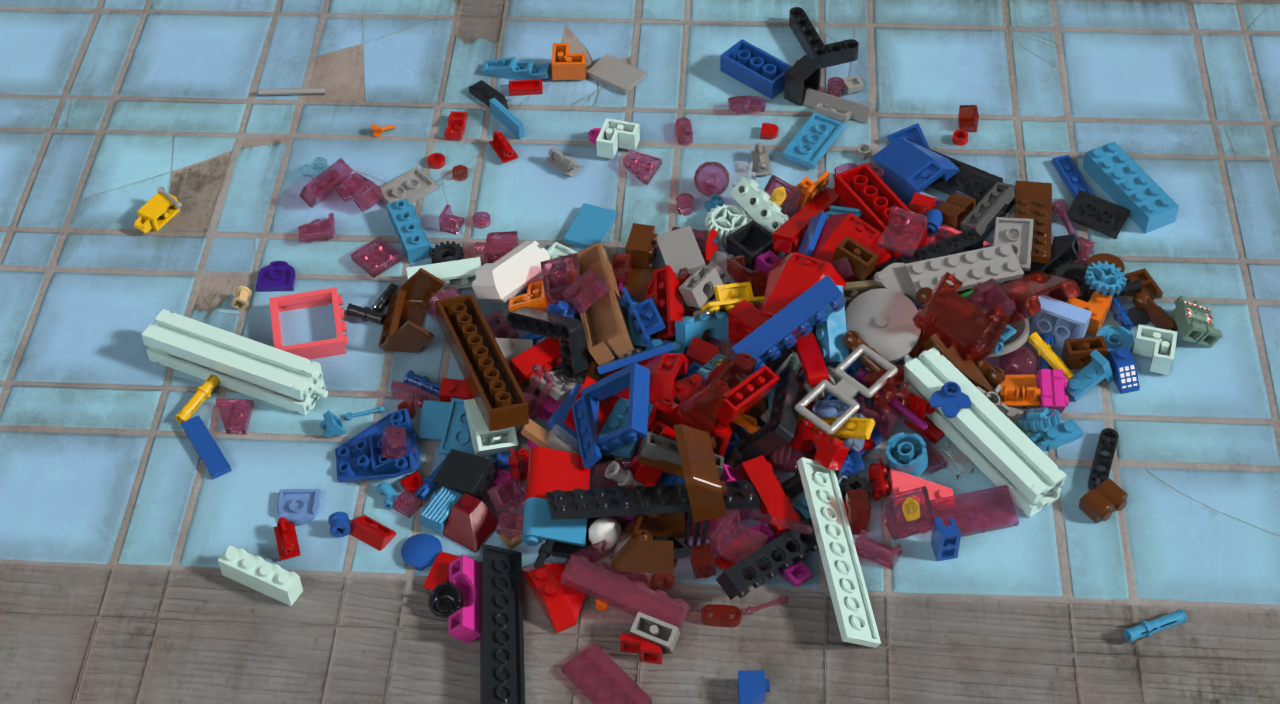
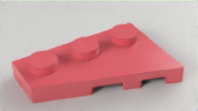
[889,468,955,510]

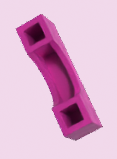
[448,554,480,644]

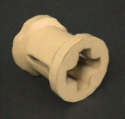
[231,286,252,310]

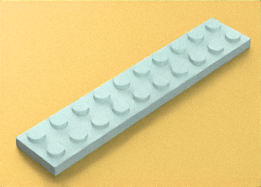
[797,457,881,648]

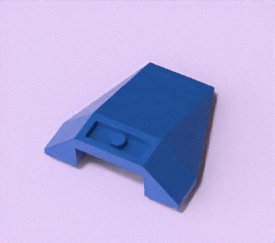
[872,136,960,208]
[335,408,421,482]

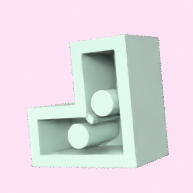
[596,118,640,159]
[1132,324,1178,375]

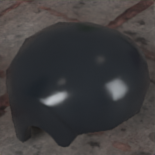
[428,583,461,618]

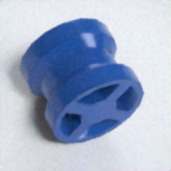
[328,512,351,538]

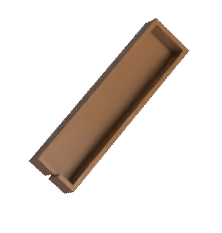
[567,242,634,365]

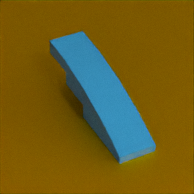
[481,57,552,80]

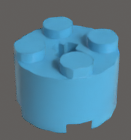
[886,432,928,476]

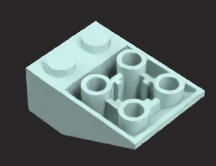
[464,399,518,457]

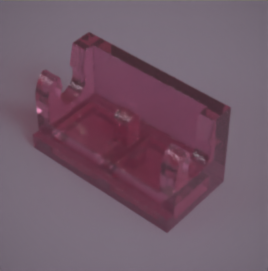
[855,530,902,570]

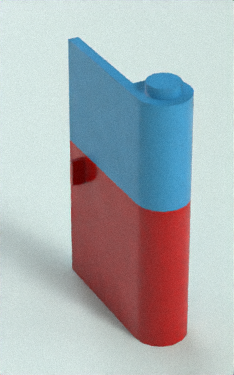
[521,447,591,546]

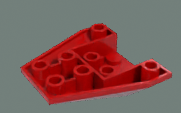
[811,213,893,282]
[762,252,847,317]
[606,353,690,404]

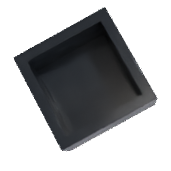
[784,55,821,106]
[726,220,778,272]

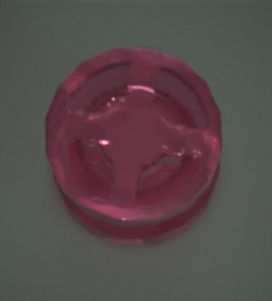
[827,77,844,97]
[676,193,694,216]

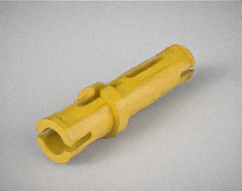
[1027,332,1075,381]
[175,375,220,423]

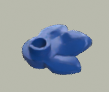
[930,381,971,418]

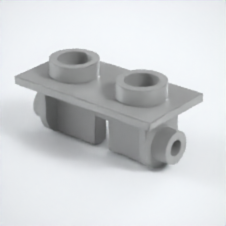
[751,143,771,176]
[545,148,582,177]

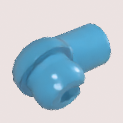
[377,482,397,509]

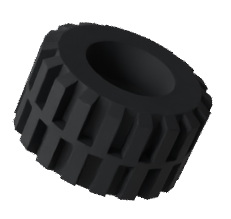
[1048,262,1096,302]

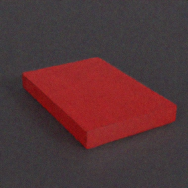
[563,376,619,437]

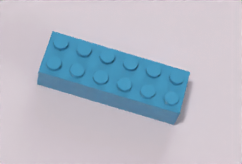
[1082,141,1179,234]

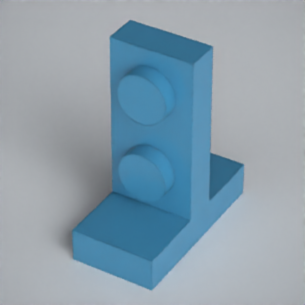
[1064,349,1114,401]

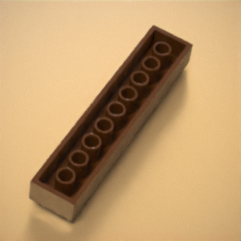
[436,294,529,431]

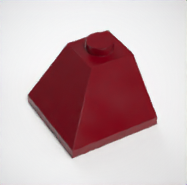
[443,492,500,553]

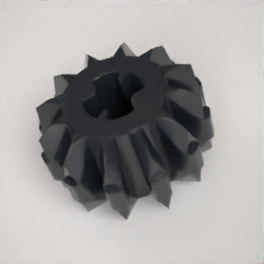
[839,474,872,509]

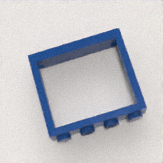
[577,363,650,457]

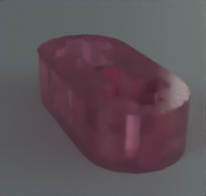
[675,118,693,146]

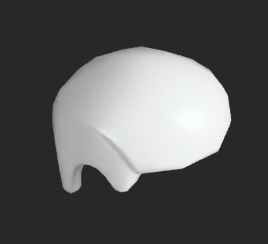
[588,517,622,551]

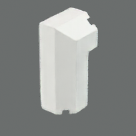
[472,241,552,304]

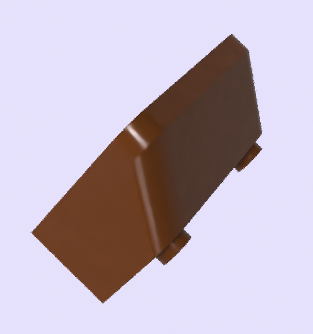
[379,268,446,353]
[674,423,727,523]
[611,512,686,574]

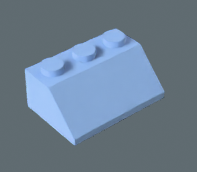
[1027,293,1092,349]

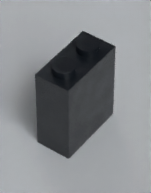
[432,449,498,500]

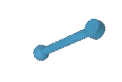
[345,406,385,421]

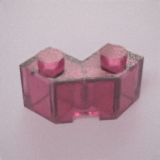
[334,172,385,212]

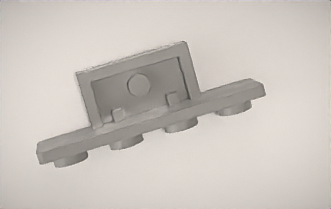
[803,88,871,123]

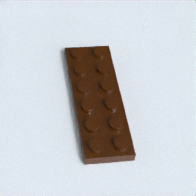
[1014,197,1052,264]

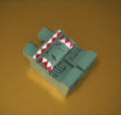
[1172,295,1223,348]

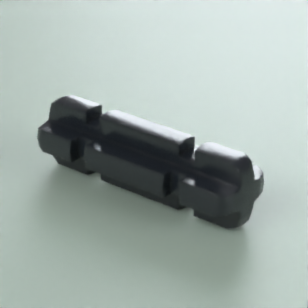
[372,283,398,313]

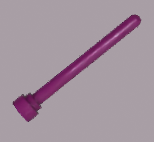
[854,368,928,430]

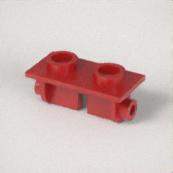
[489,131,519,163]
[898,389,935,420]
[508,447,529,487]
[868,457,891,501]
[273,517,301,560]

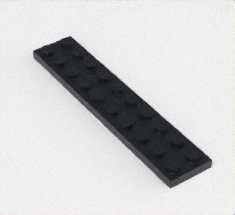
[546,479,760,520]
[479,544,525,704]

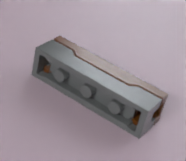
[637,431,724,479]

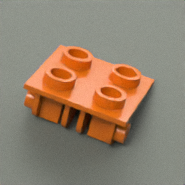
[998,375,1041,406]

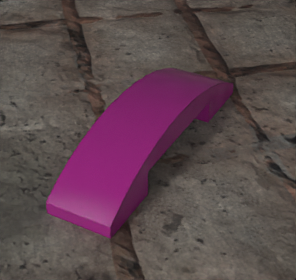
[746,521,814,587]

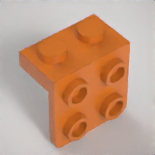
[785,171,830,211]

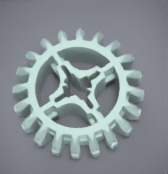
[705,203,753,244]

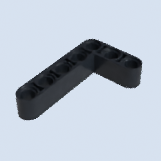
[789,7,859,68]
[507,307,588,378]
[738,366,804,460]

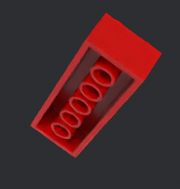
[834,163,928,258]

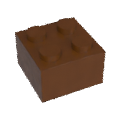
[625,223,658,269]

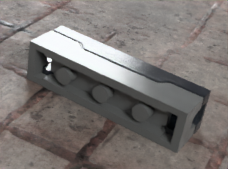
[960,182,1016,239]

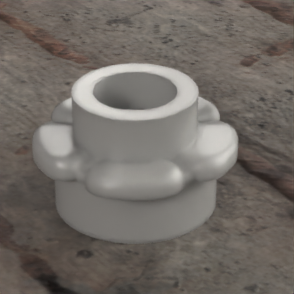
[855,143,872,159]

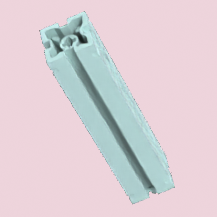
[141,309,328,416]
[899,347,1067,518]

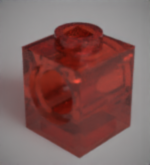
[689,543,716,579]

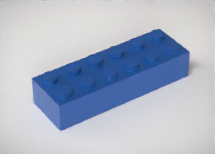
[732,275,846,374]

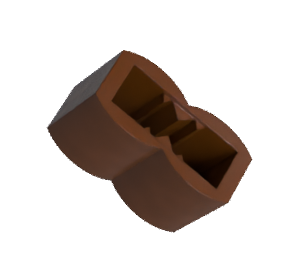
[937,192,976,228]
[1078,479,1128,523]

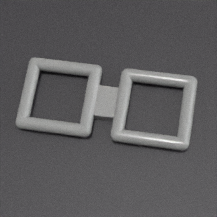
[795,344,898,435]

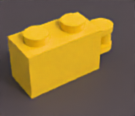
[134,193,180,233]

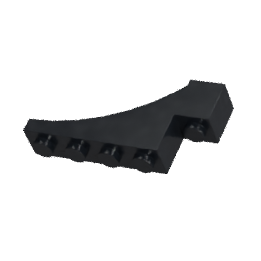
[1014,234,1081,316]

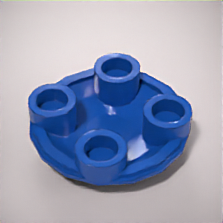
[401,533,443,571]

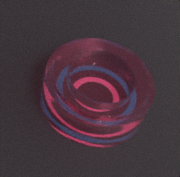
[472,212,491,229]

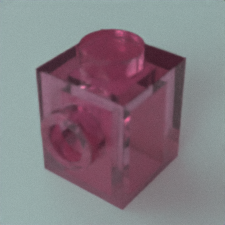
[381,426,407,459]

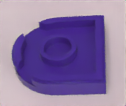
[256,261,296,292]

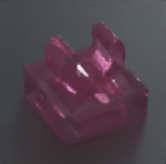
[393,491,423,518]

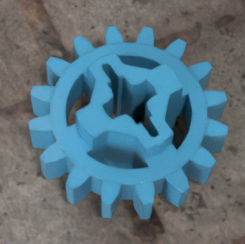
[1084,261,1127,296]
[1016,407,1061,433]

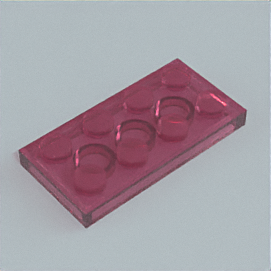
[927,485,1019,537]
[561,643,652,704]

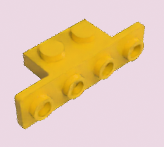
[701,282,764,313]

